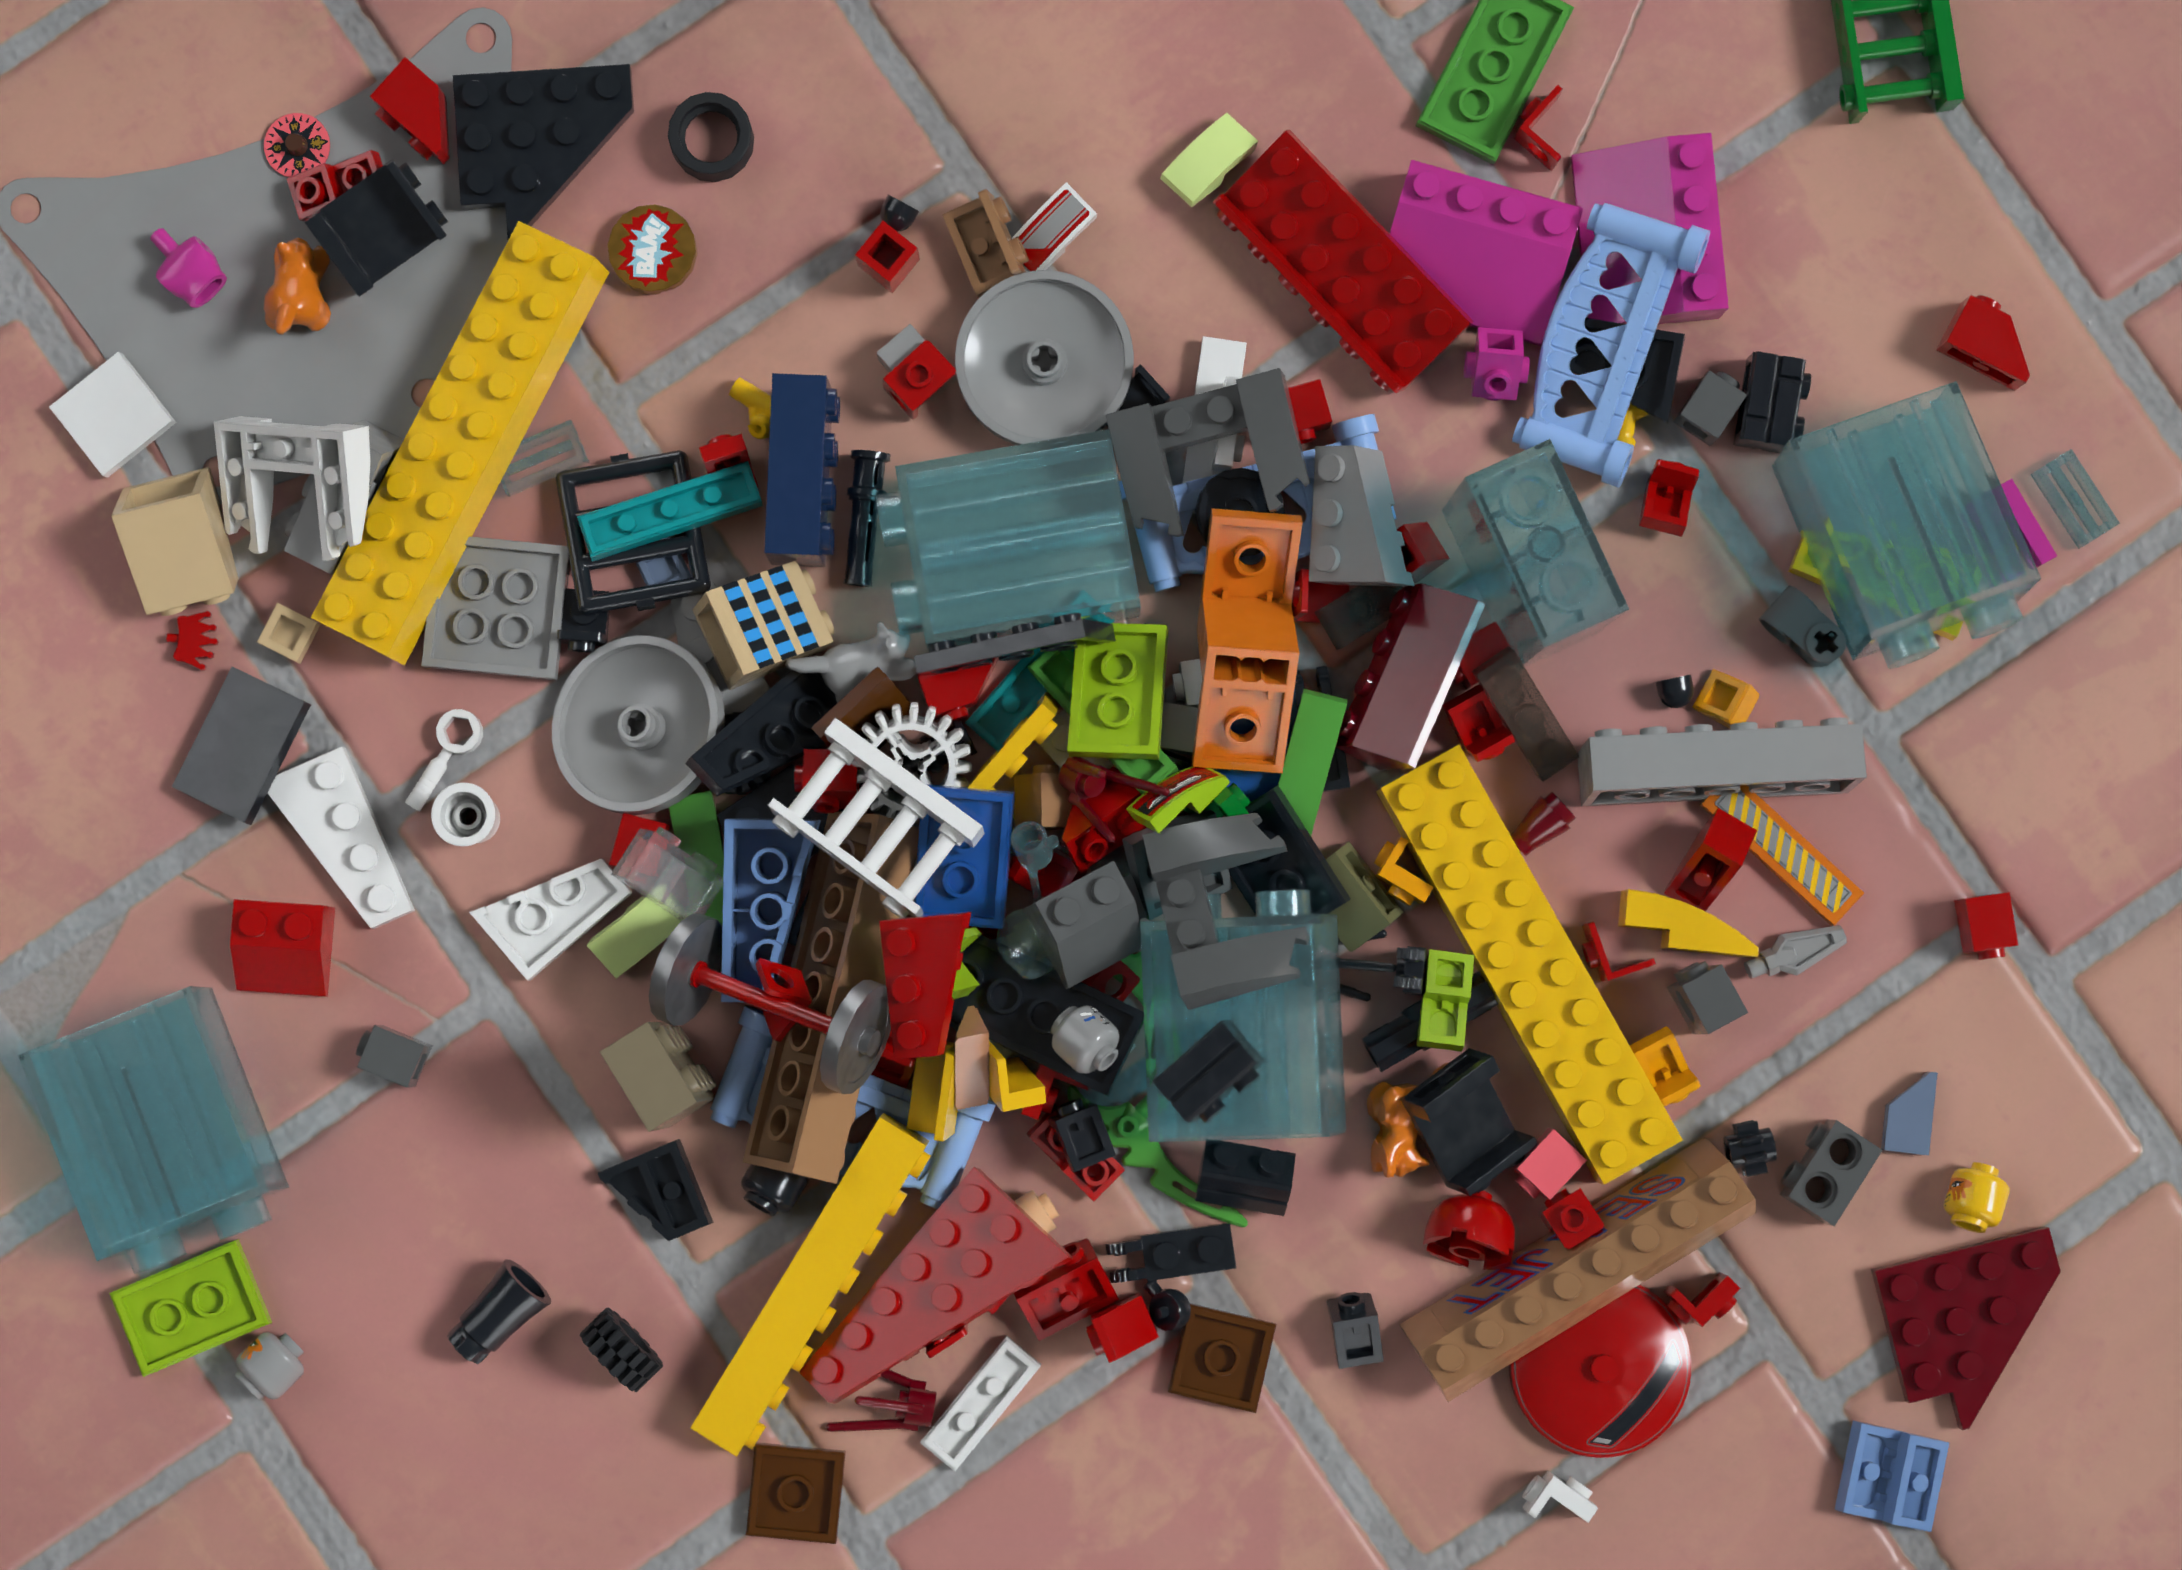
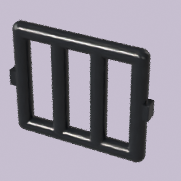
[556,450,711,615]

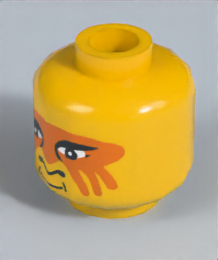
[1943,1162,2010,1233]

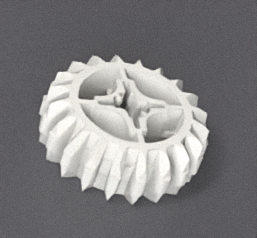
[851,702,972,819]

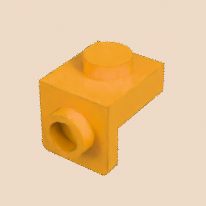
[1373,836,1434,906]
[1630,1026,1701,1106]

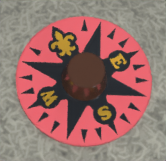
[264,113,330,177]

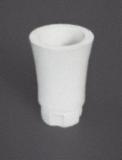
[431,783,500,846]

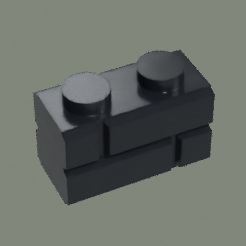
[1733,351,1811,454]
[1153,1020,1265,1124]
[1195,1138,1296,1216]

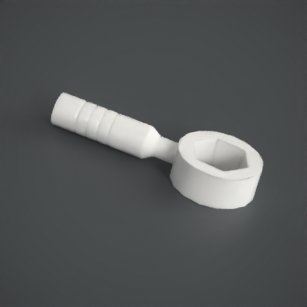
[405,709,483,812]

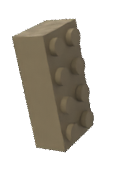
[600,1022,717,1132]

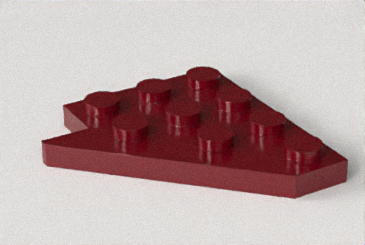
[1871,1227,2061,1430]

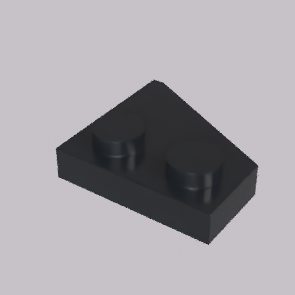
[598,1139,714,1241]

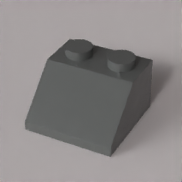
[1023,861,1146,989]

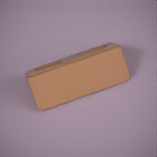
[955,1005,989,1109]

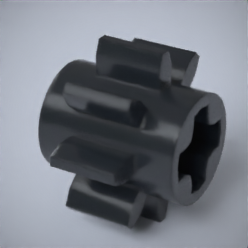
[1723,1120,1777,1177]

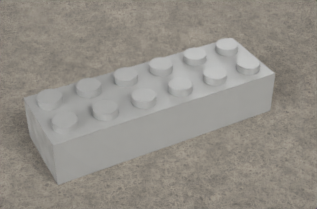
[1577,718,1867,806]

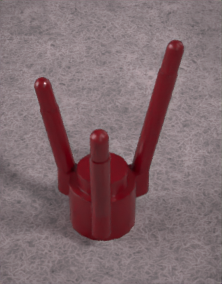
[1059,757,1170,842]
[826,1369,937,1432]

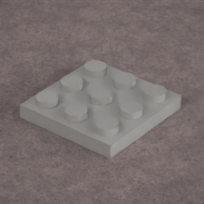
[421,536,570,681]

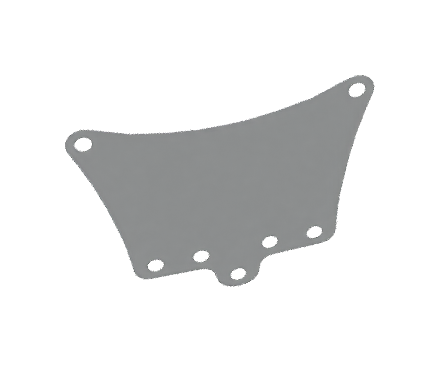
[0,7,512,504]

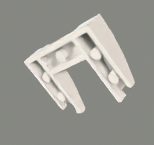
[214,416,371,561]

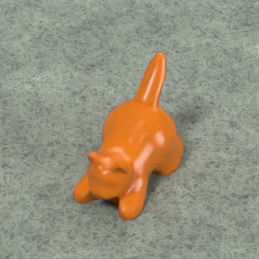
[264,237,331,335]
[1367,1063,1448,1178]

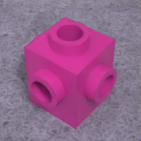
[1464,327,1530,401]

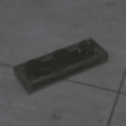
[1472,646,1579,782]

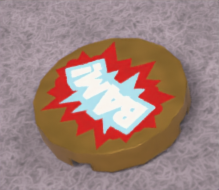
[607,204,697,295]

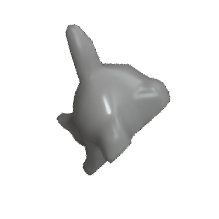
[785,622,917,703]

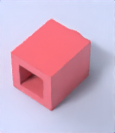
[1512,1128,1587,1200]

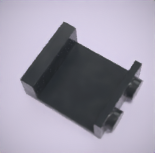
[305,159,448,297]
[1401,1048,1538,1196]

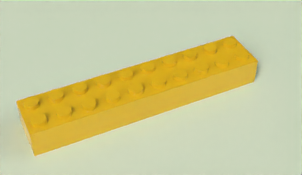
[311,221,610,666]
[1376,745,1683,1185]

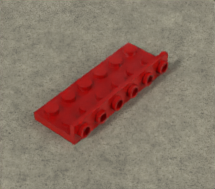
[1213,130,1474,394]

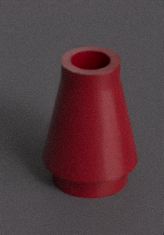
[1510,791,1576,856]

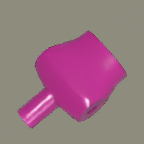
[150,228,227,308]

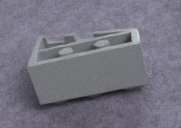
[284,420,404,575]
[1309,445,1414,586]

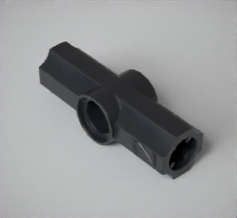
[1361,971,1498,1072]

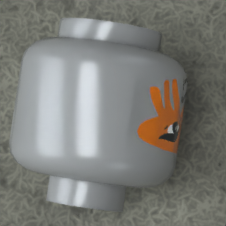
[235,1332,304,1400]

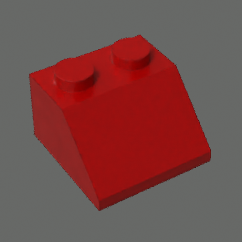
[230,899,335,997]

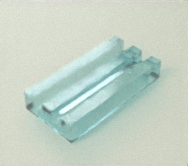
[501,419,590,497]
[2030,449,2120,549]

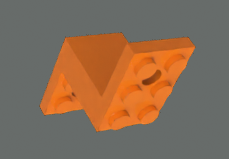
[1192,508,1303,774]

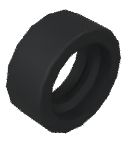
[668,92,754,182]

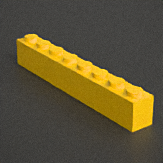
[691,1113,931,1457]

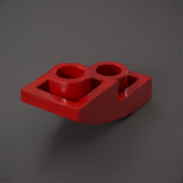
[286,150,383,221]
[1026,1102,1125,1202]

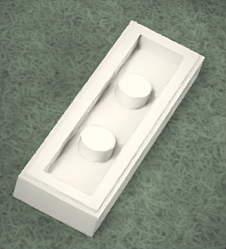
[920,1336,1041,1471]

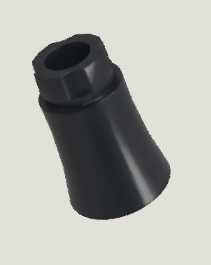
[447,1259,551,1364]

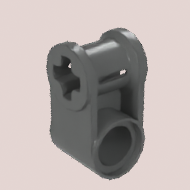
[1759,585,1846,667]

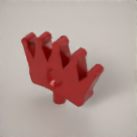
[166,611,219,671]

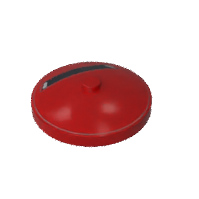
[1509,1285,1691,1458]

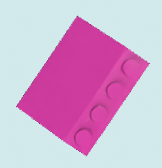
[1571,133,1729,324]
[1390,160,1584,346]

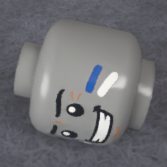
[1051,1005,1119,1074]

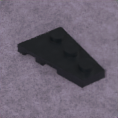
[1570,318,1685,424]

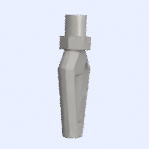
[1744,925,1847,979]

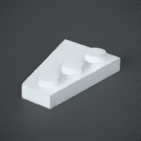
[469,858,632,981]

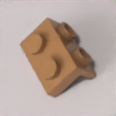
[942,189,1029,298]

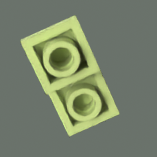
[1160,113,1258,207]
[587,883,689,978]

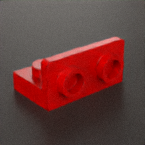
[1014,1238,1119,1341]

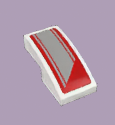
[1012,182,1097,272]

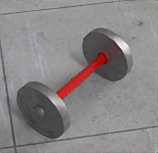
[649,914,891,1094]

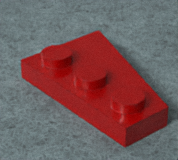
[879,912,971,1059]

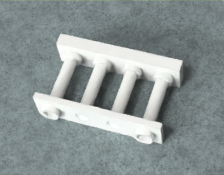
[768,718,985,918]

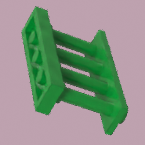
[1831,0,1965,124]

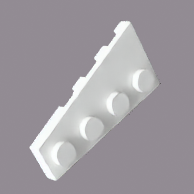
[268,747,415,929]

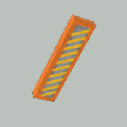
[1700,785,1864,926]

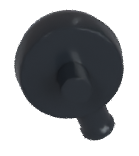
[1144,1280,1191,1331]

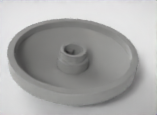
[955,270,1134,450]
[552,635,725,815]

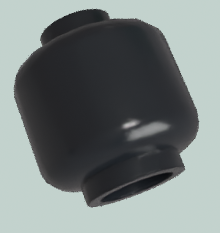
[741,1164,809,1216]

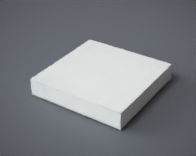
[49,352,177,478]

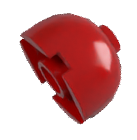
[1423,1191,1515,1270]

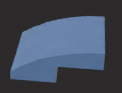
[1834,1420,1949,1532]

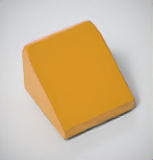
[1692,669,1759,729]

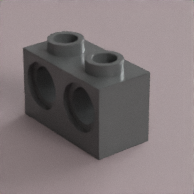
[1780,1119,1883,1227]

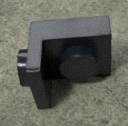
[557,588,610,653]
[1048,1098,1116,1172]
[1327,1292,1384,1369]

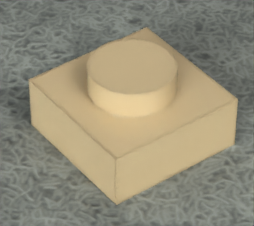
[257,603,321,664]

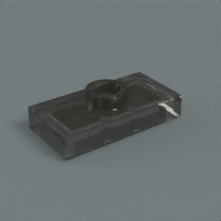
[1314,585,1403,650]

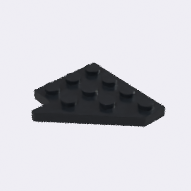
[453,64,634,240]

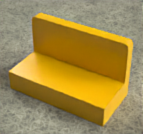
[989,1041,1046,1112]
[907,1042,958,1142]

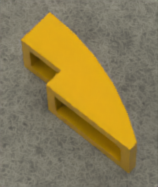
[1618,889,1759,958]

